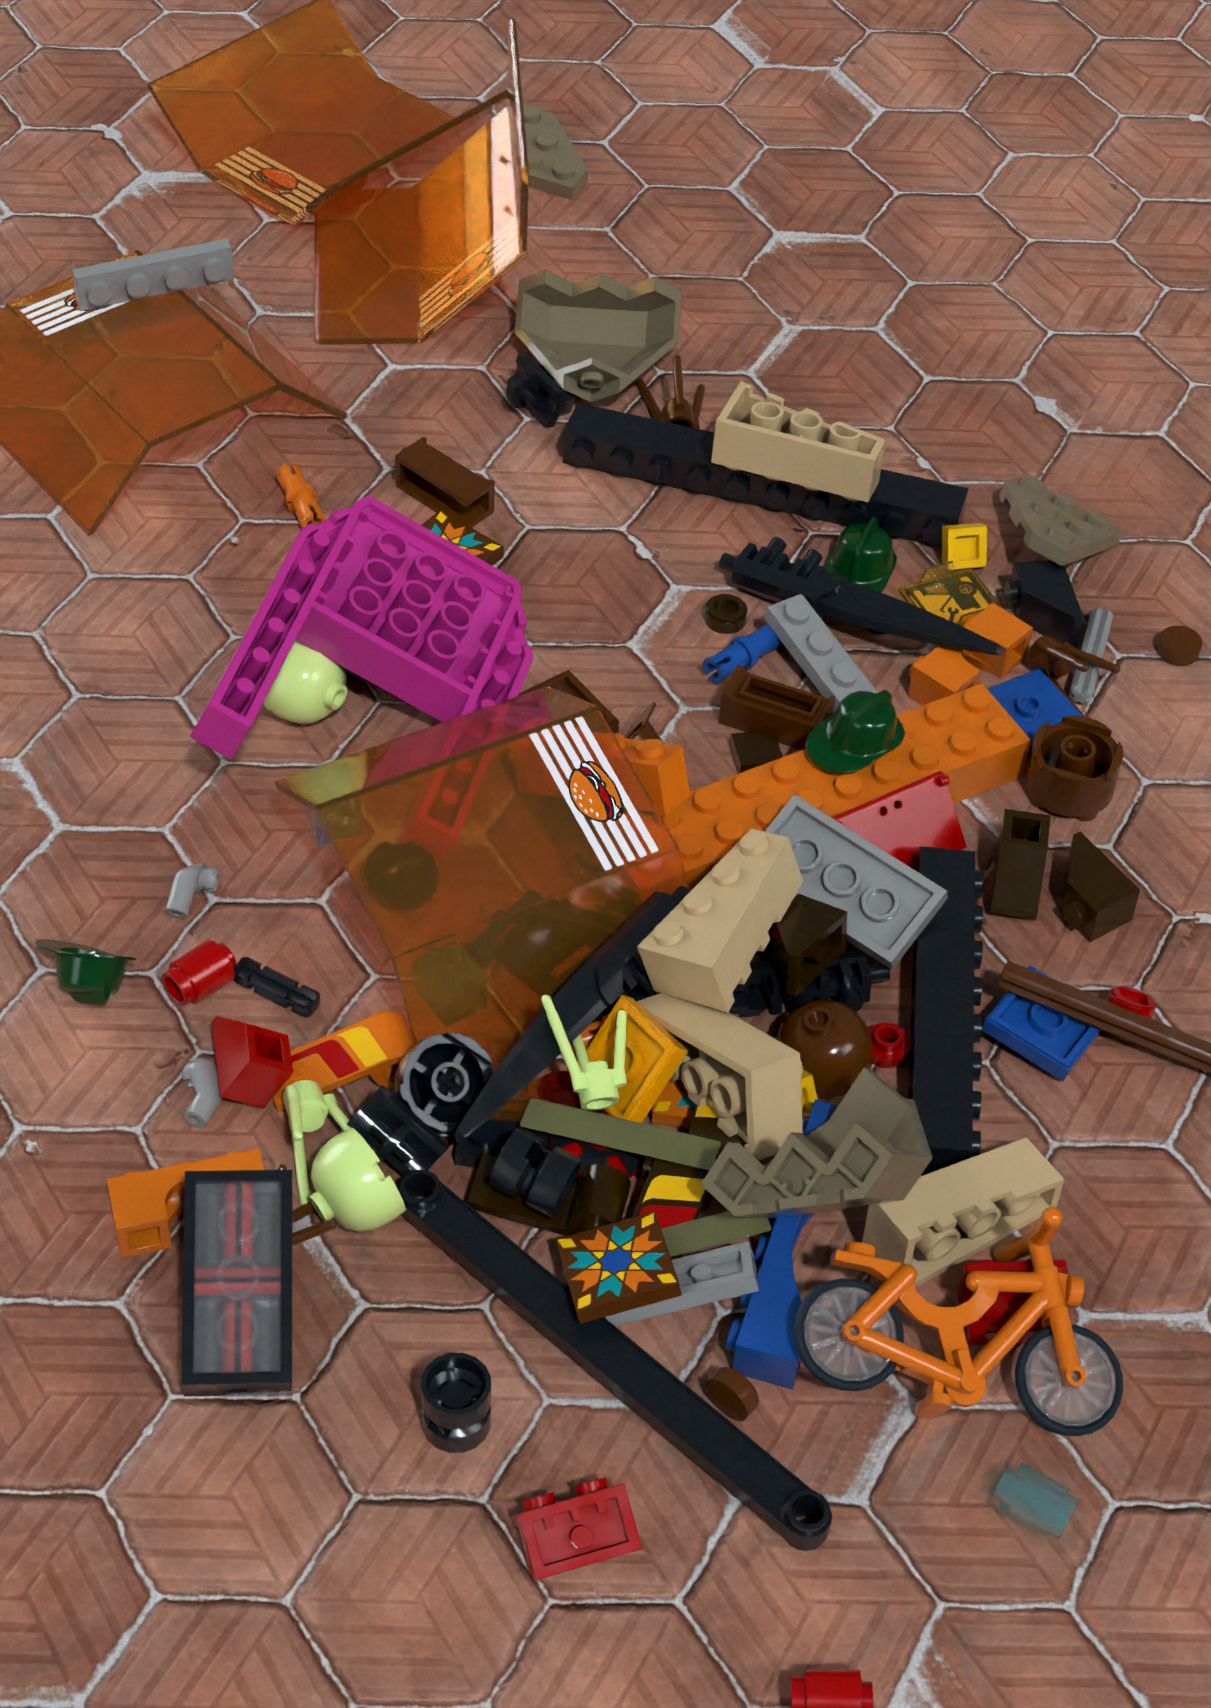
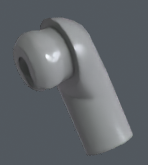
[165,863,220,918]
[182,1057,223,1128]

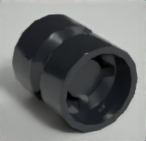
[488,1126,583,1218]
[421,1353,491,1453]

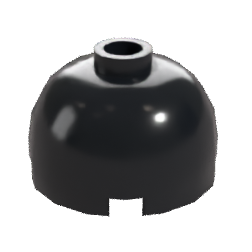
[394,1033,493,1133]

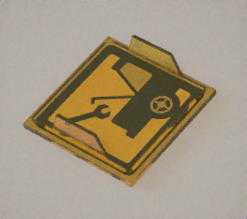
[898,561,1003,626]

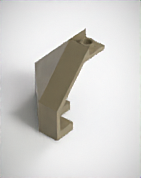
[515,269,682,402]
[701,1067,933,1218]

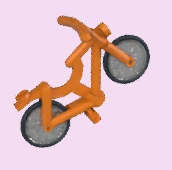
[794,1207,1123,1436]

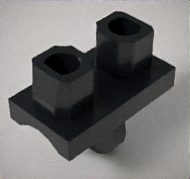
[506,355,576,427]
[347,1085,450,1176]

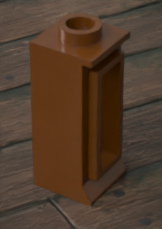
[395,437,495,528]
[719,665,836,750]

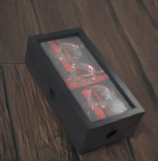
[182,1170,293,1397]

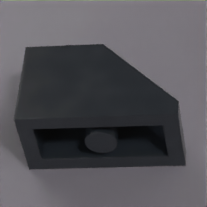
[1004,560,1083,648]

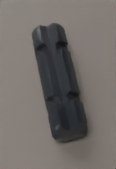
[234,957,321,1017]

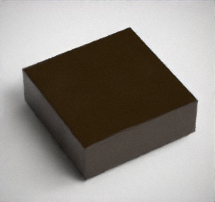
[730,729,783,773]

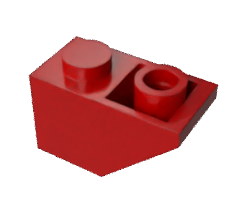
[212,1016,293,1109]

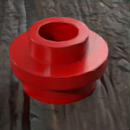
[869,1022,912,1068]

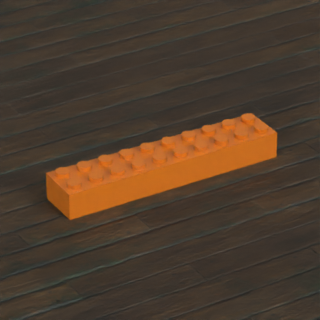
[593,683,1031,905]

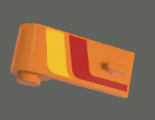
[273,1011,414,1112]

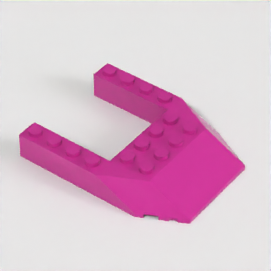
[190,496,533,867]

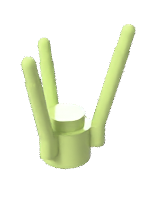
[541,995,627,1110]
[283,1080,350,1205]

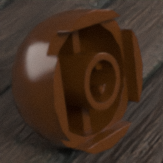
[776,999,874,1099]

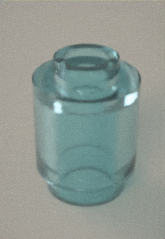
[993,1462,1079,1539]

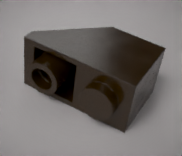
[990,809,1050,920]

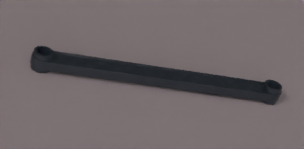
[398,1169,832,1551]

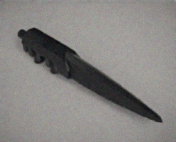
[719,537,1005,655]
[454,886,690,1143]
[538,950,890,1022]

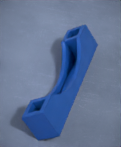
[726,1100,838,1390]

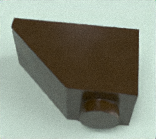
[1060,831,1140,942]
[770,894,847,997]

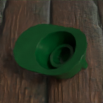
[823,517,897,593]
[806,690,905,774]
[35,939,136,1004]

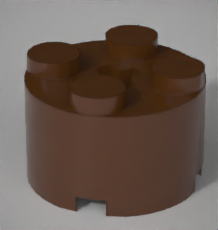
[1026,715,1123,821]

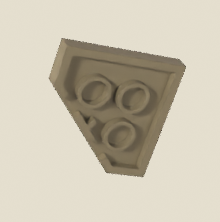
[475,104,588,200]
[998,475,1124,566]

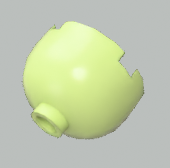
[263,640,347,724]
[309,1128,406,1233]

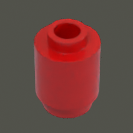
[162,939,237,1006]
[791,1670,873,1708]

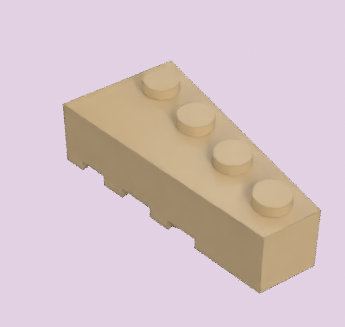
[711,381,886,502]
[637,828,803,1013]
[636,993,803,1161]
[862,1137,1065,1288]

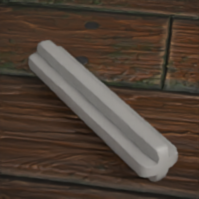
[1069,607,1113,705]

